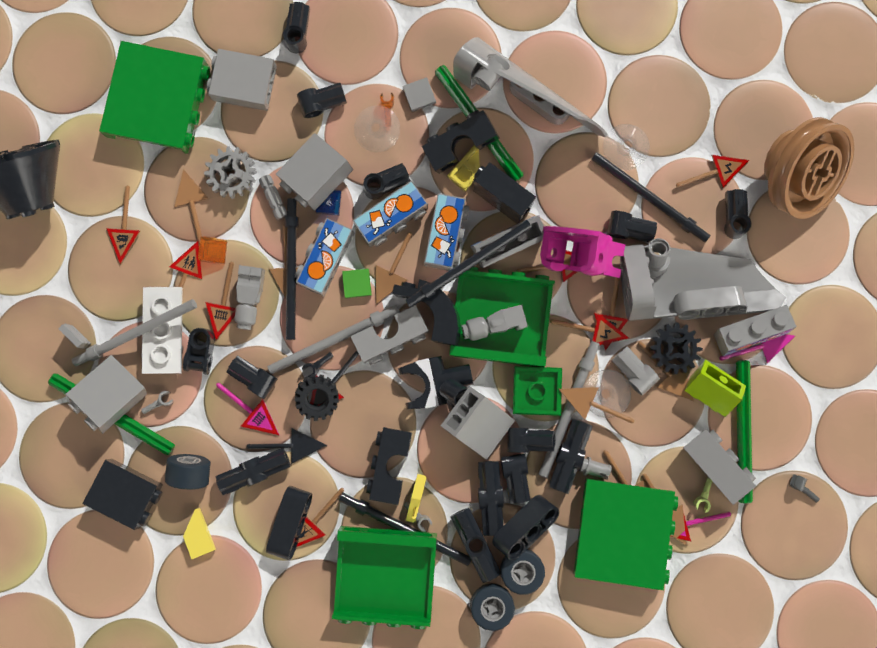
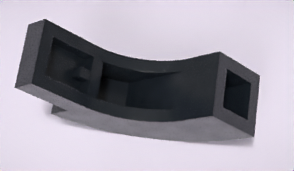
[392,279,461,346]

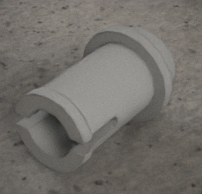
[579,457,611,480]

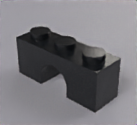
[421,110,500,174]
[366,427,412,505]

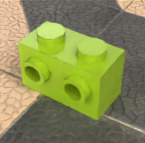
[685,359,746,417]

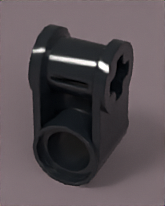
[183,328,215,375]

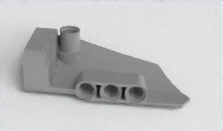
[453,37,608,137]
[620,238,786,321]

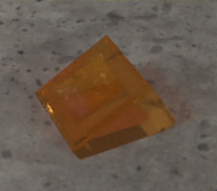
[198,236,228,264]

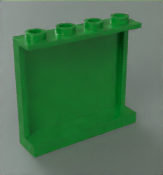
[99,41,210,154]
[449,267,555,367]
[573,478,678,591]
[332,526,437,629]

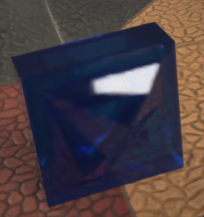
[315,190,342,216]

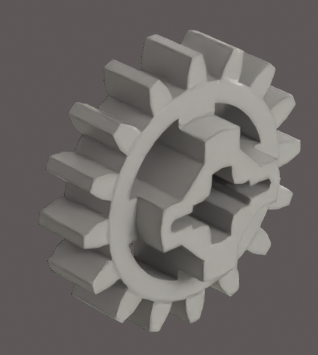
[204,146,257,199]

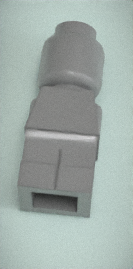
[234,265,265,330]
[461,305,528,341]

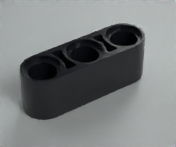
[266,485,313,561]
[492,495,559,560]

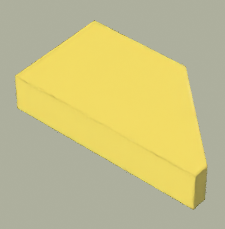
[447,145,480,192]
[406,474,426,523]
[183,508,216,559]

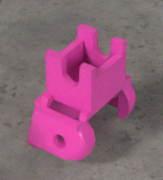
[540,226,625,278]

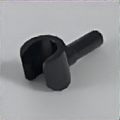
[302,352,334,378]

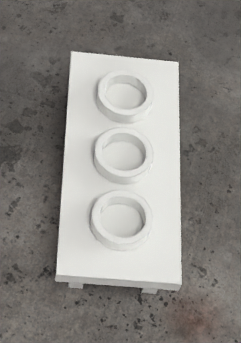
[142,287,183,374]

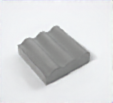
[402,77,436,112]
[59,323,91,349]

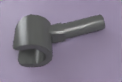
[790,474,820,503]

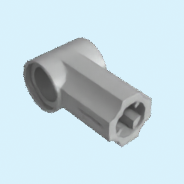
[611,346,660,396]

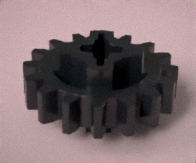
[649,322,703,375]

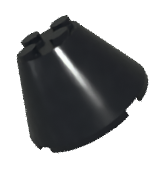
[0,139,60,219]

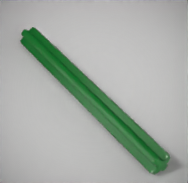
[435,65,524,182]
[736,360,753,504]
[48,373,175,455]

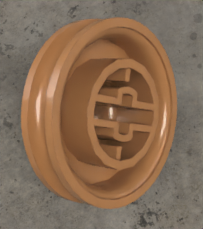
[764,117,854,219]

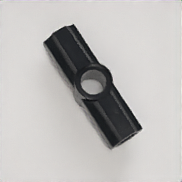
[548,419,593,494]
[215,448,291,495]
[478,461,504,536]
[450,507,501,583]

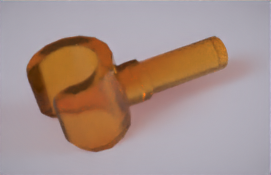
[380,93,394,127]

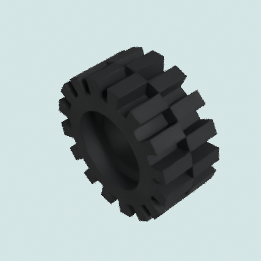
[295,374,339,421]

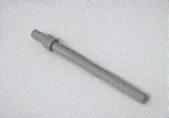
[72,299,197,367]
[267,305,400,375]
[539,341,600,477]

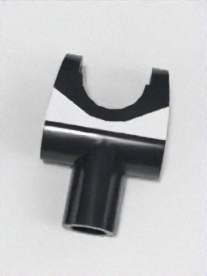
[398,356,474,409]

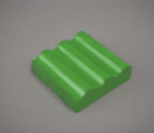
[342,269,372,298]

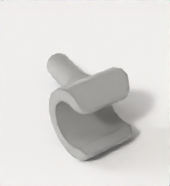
[141,391,174,414]
[403,501,432,532]

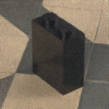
[473,162,536,224]
[82,459,163,530]

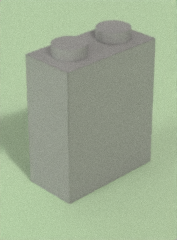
[207,49,277,111]
[276,133,353,211]
[66,355,147,434]
[441,386,515,459]

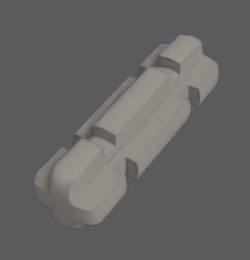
[259,175,287,220]

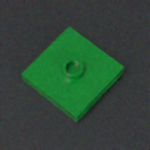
[512,366,562,416]

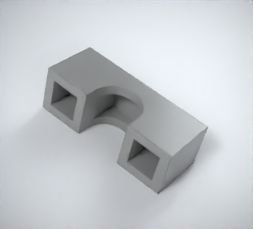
[351,305,429,365]

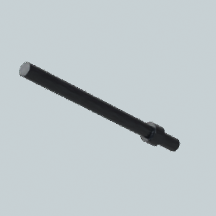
[591,152,711,243]
[285,198,299,340]
[405,220,532,308]
[339,492,471,566]

